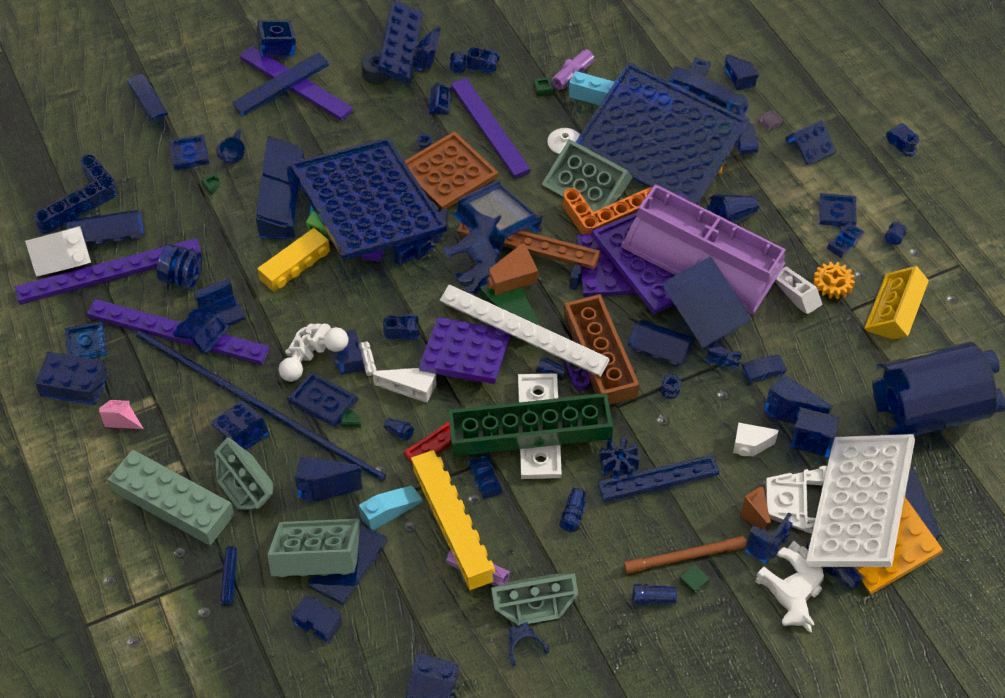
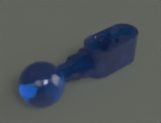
[727,94,758,155]

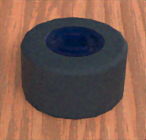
[361,51,392,84]

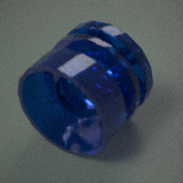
[157,244,203,289]

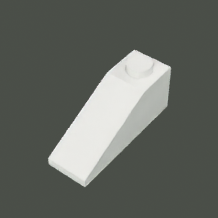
[775,267,822,314]
[373,368,436,403]

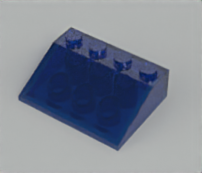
[662,256,752,351]

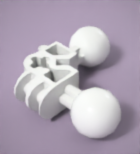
[278,323,348,382]

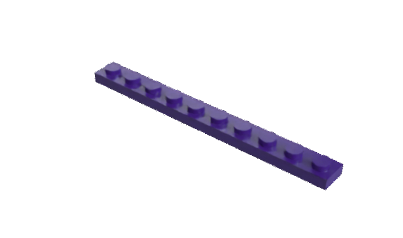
[15,238,202,305]
[87,299,269,365]

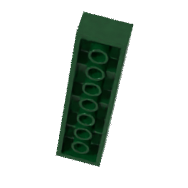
[448,393,613,456]

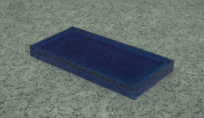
[308,524,388,606]

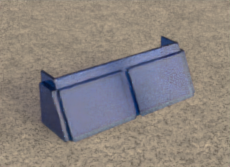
[256,136,305,238]

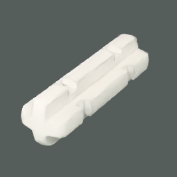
[359,342,376,376]

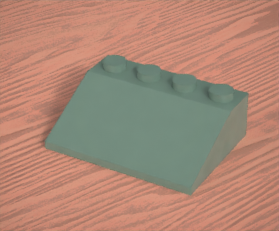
[541,139,632,212]
[268,519,360,577]

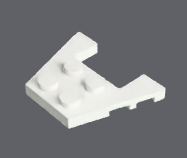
[766,466,827,534]

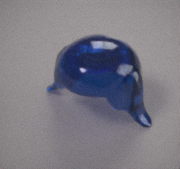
[216,129,246,165]

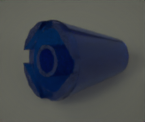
[707,194,759,224]

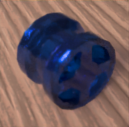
[449,51,467,73]
[884,222,907,245]
[661,374,681,399]

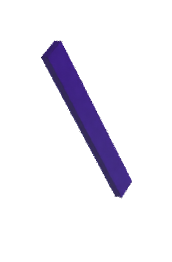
[240,46,353,121]
[451,78,530,179]

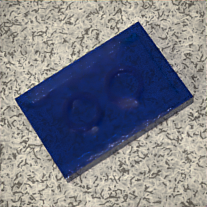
[288,372,358,428]

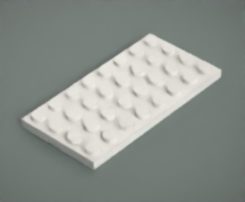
[806,434,915,567]

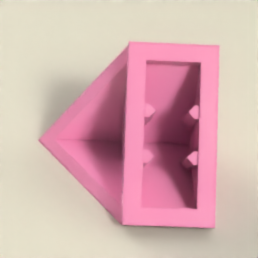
[99,400,143,429]

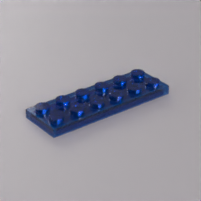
[377,0,423,83]

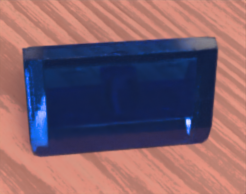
[429,82,452,115]

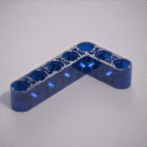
[34,154,117,233]

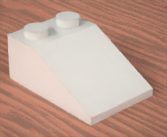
[25,226,91,277]

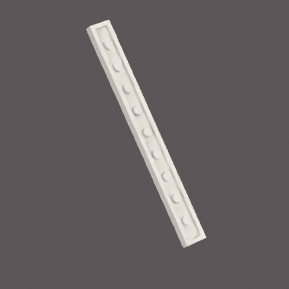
[440,285,609,377]

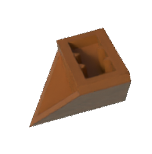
[740,487,771,533]

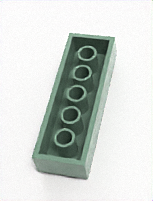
[107,449,234,546]

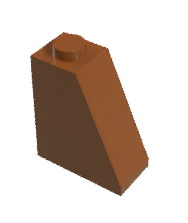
[487,243,538,295]

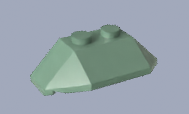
[214,437,273,510]
[491,573,578,626]

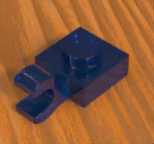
[706,344,742,367]

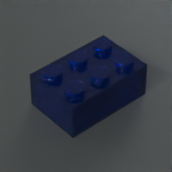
[35,352,108,405]

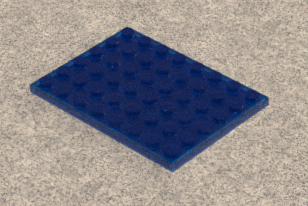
[576,62,749,205]
[290,138,447,260]

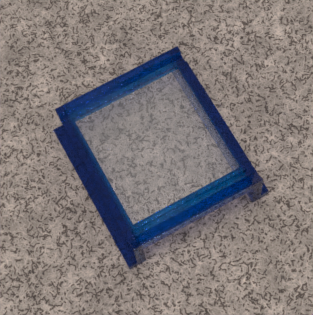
[453,180,543,253]

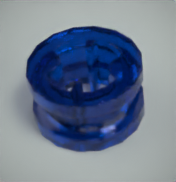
[417,133,432,150]

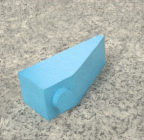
[359,485,423,532]

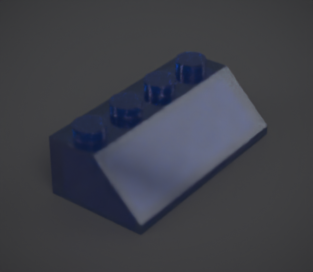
[66,209,145,244]

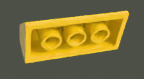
[864,266,929,340]

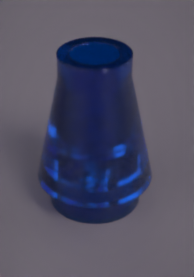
[536,357,566,378]
[384,418,414,441]

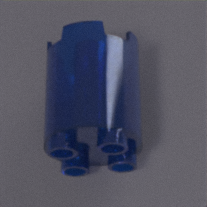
[872,342,1005,437]

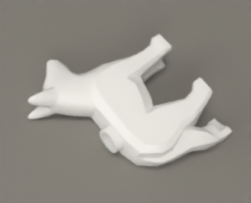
[755,541,824,633]

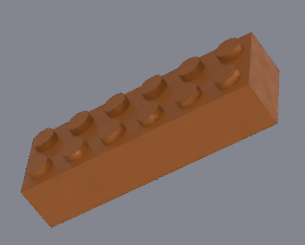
[564,294,639,405]

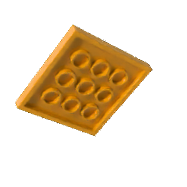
[852,497,943,595]

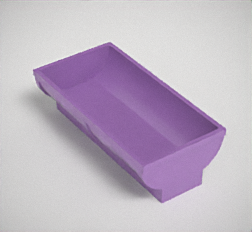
[621,184,786,315]

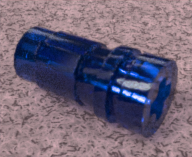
[559,488,587,532]
[632,584,677,605]

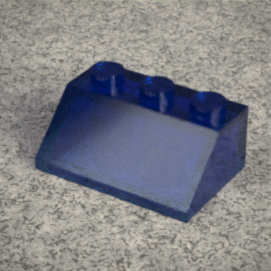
[628,319,696,366]

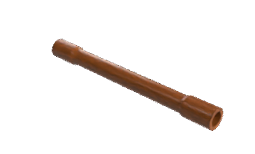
[623,536,746,574]

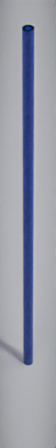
[136,330,387,482]

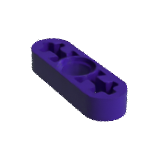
[562,359,590,391]

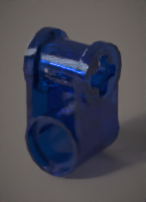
[467,47,500,73]
[886,123,920,156]
[383,314,420,340]

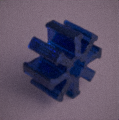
[599,437,641,482]

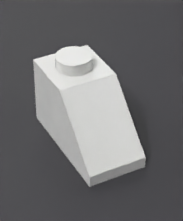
[733,423,778,457]

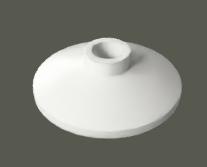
[548,128,582,155]

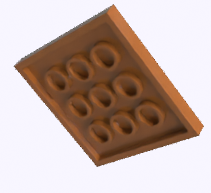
[399,131,498,211]

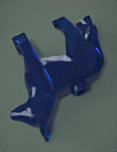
[443,212,502,294]

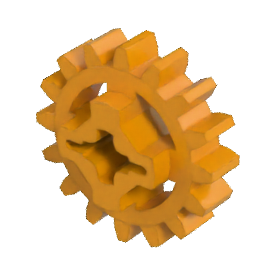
[813,262,855,299]

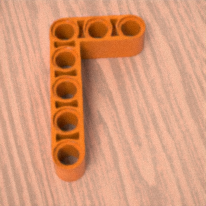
[562,187,653,234]

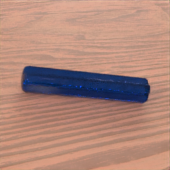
[220,546,237,605]

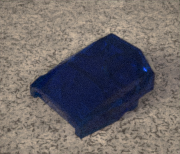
[412,26,441,72]

